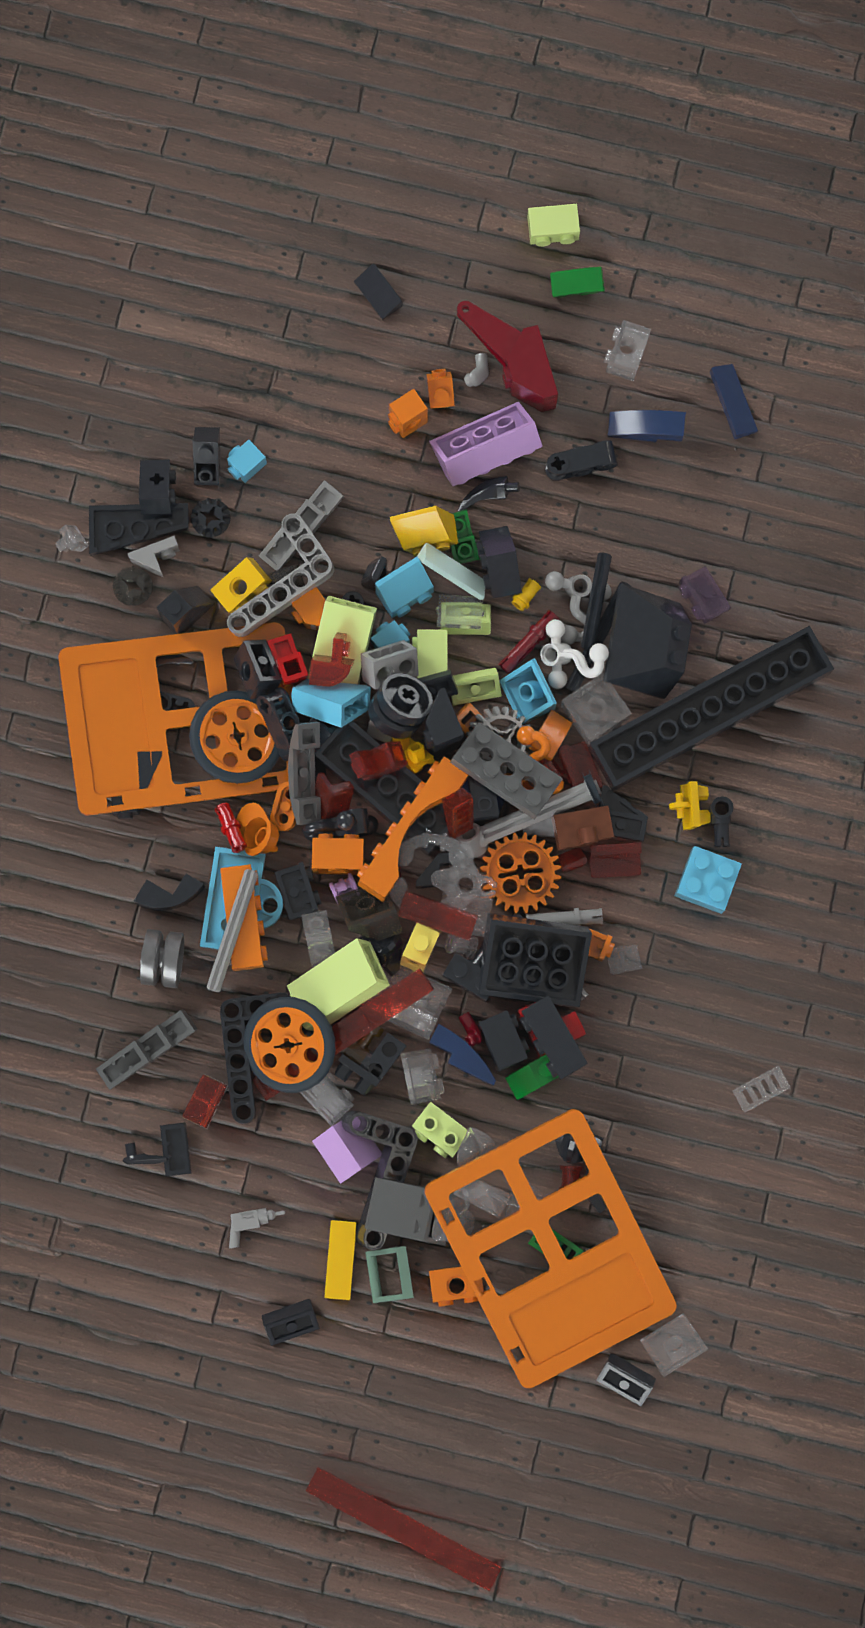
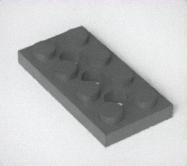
[450,722,563,820]

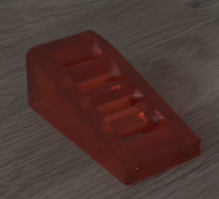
[442,788,473,840]

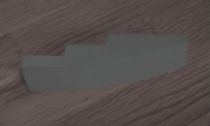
[96,1009,198,1090]

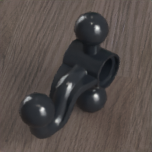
[302,808,379,841]

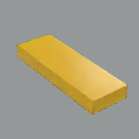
[324,1220,357,1300]

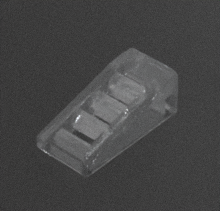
[732,1066,791,1113]

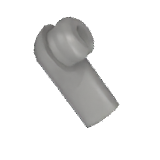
[464,353,489,387]

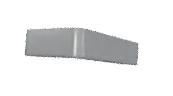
[227,514,334,637]

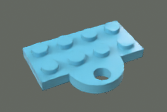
[200,847,283,950]

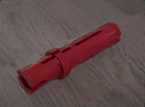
[498,609,560,674]

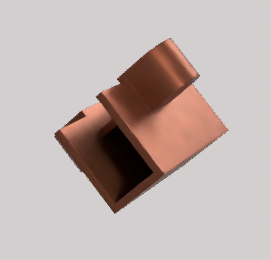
[551,806,614,851]

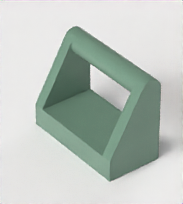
[365,1245,414,1303]

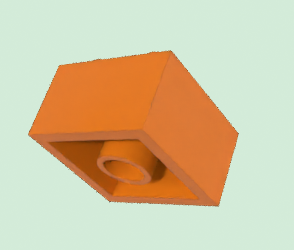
[312,834,365,875]

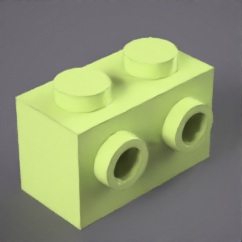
[412,1102,471,1158]

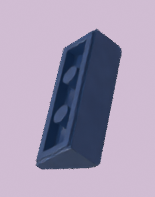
[709,364,758,440]

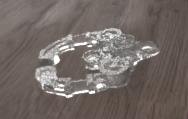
[390,830,497,923]

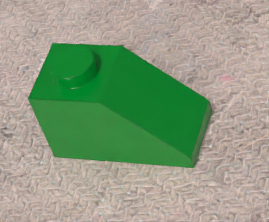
[505,1055,559,1100]

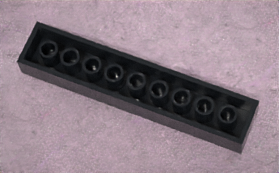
[588,625,834,791]

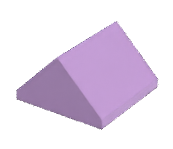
[312,1117,382,1184]

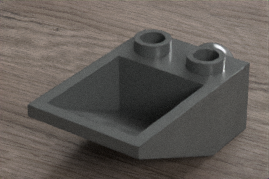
[365,1177,465,1246]

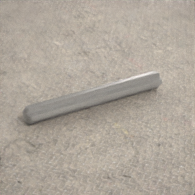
[207,869,258,992]

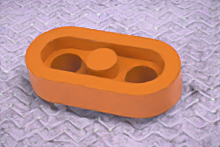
[270,782,296,831]

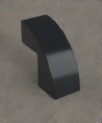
[134,873,205,911]

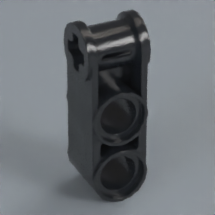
[545,440,618,481]
[257,687,300,761]

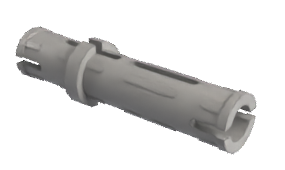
[526,908,603,925]

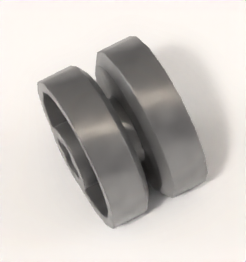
[140,929,184,988]

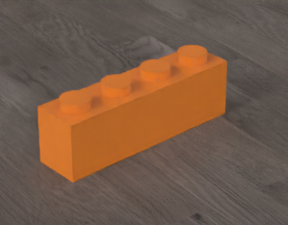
[220,864,268,971]

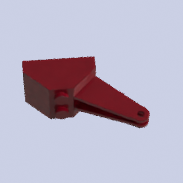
[457,301,558,412]

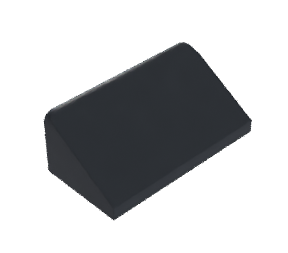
[354,263,402,320]
[262,1299,320,1346]
[596,1353,656,1406]

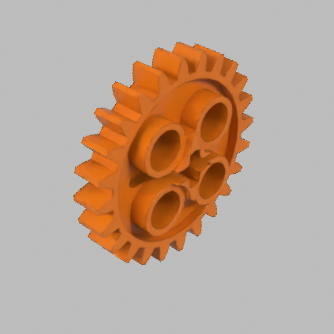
[480,832,561,914]

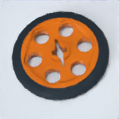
[189,690,280,784]
[243,997,336,1093]

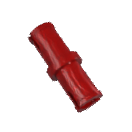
[215,802,247,853]

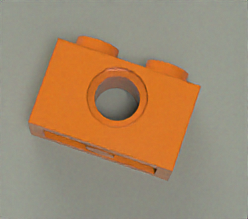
[388,389,428,438]
[429,1266,484,1307]

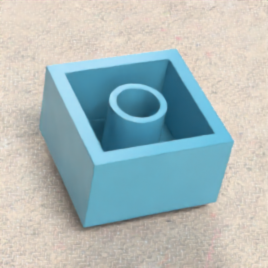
[674,846,742,914]

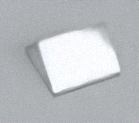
[640,1313,708,1377]

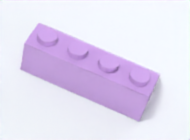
[430,402,543,486]

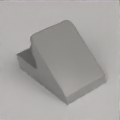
[128,536,180,577]

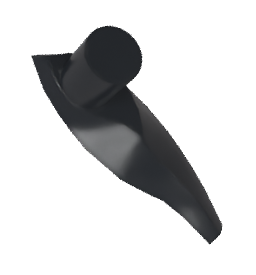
[123,1143,168,1165]

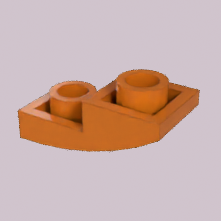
[529,710,572,761]

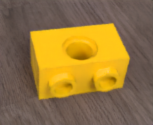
[210,557,272,613]

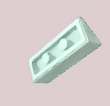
[417,543,485,600]

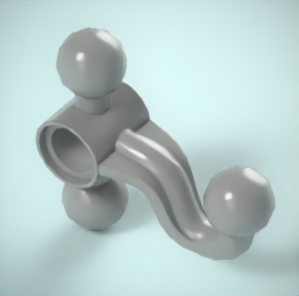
[545,571,612,645]

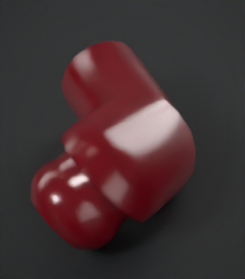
[458,1012,483,1047]

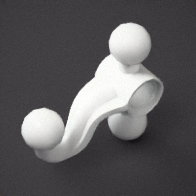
[540,619,609,689]

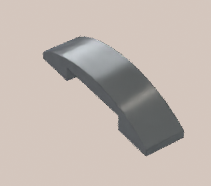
[288,722,321,825]

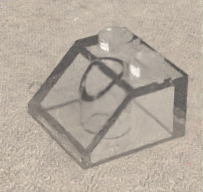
[400,1049,445,1106]

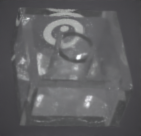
[560,673,632,746]

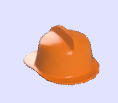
[236,802,279,856]

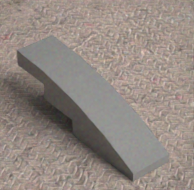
[259,480,345,572]

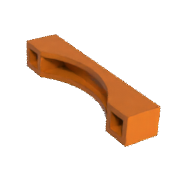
[357,757,469,902]

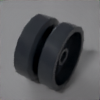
[368,673,433,739]

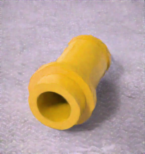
[511,578,541,611]

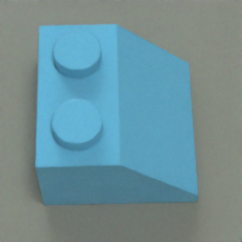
[375,556,434,618]

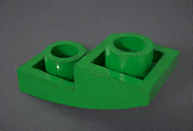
[550,267,605,298]
[450,510,479,564]

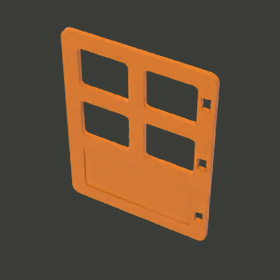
[58,622,297,816]
[424,1109,677,1388]

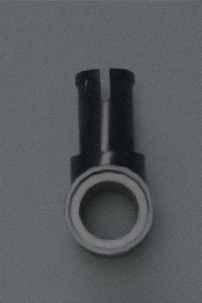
[709,796,734,848]

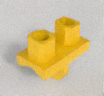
[387,737,435,774]
[669,781,711,830]

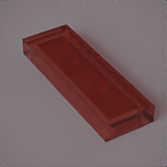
[397,890,478,941]

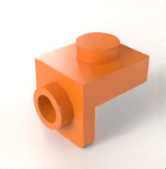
[426,369,455,409]
[588,929,615,962]

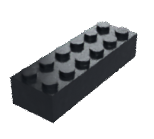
[315,721,462,857]

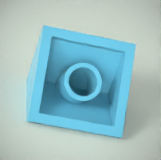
[499,659,557,724]

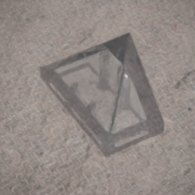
[454,1178,511,1218]

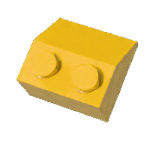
[390,506,458,556]

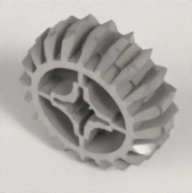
[466,706,531,774]

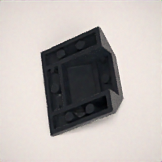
[603,584,692,699]

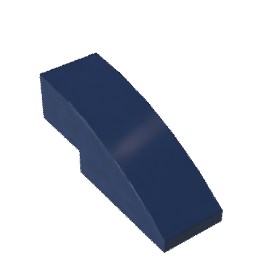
[608,410,686,442]
[429,1024,496,1086]

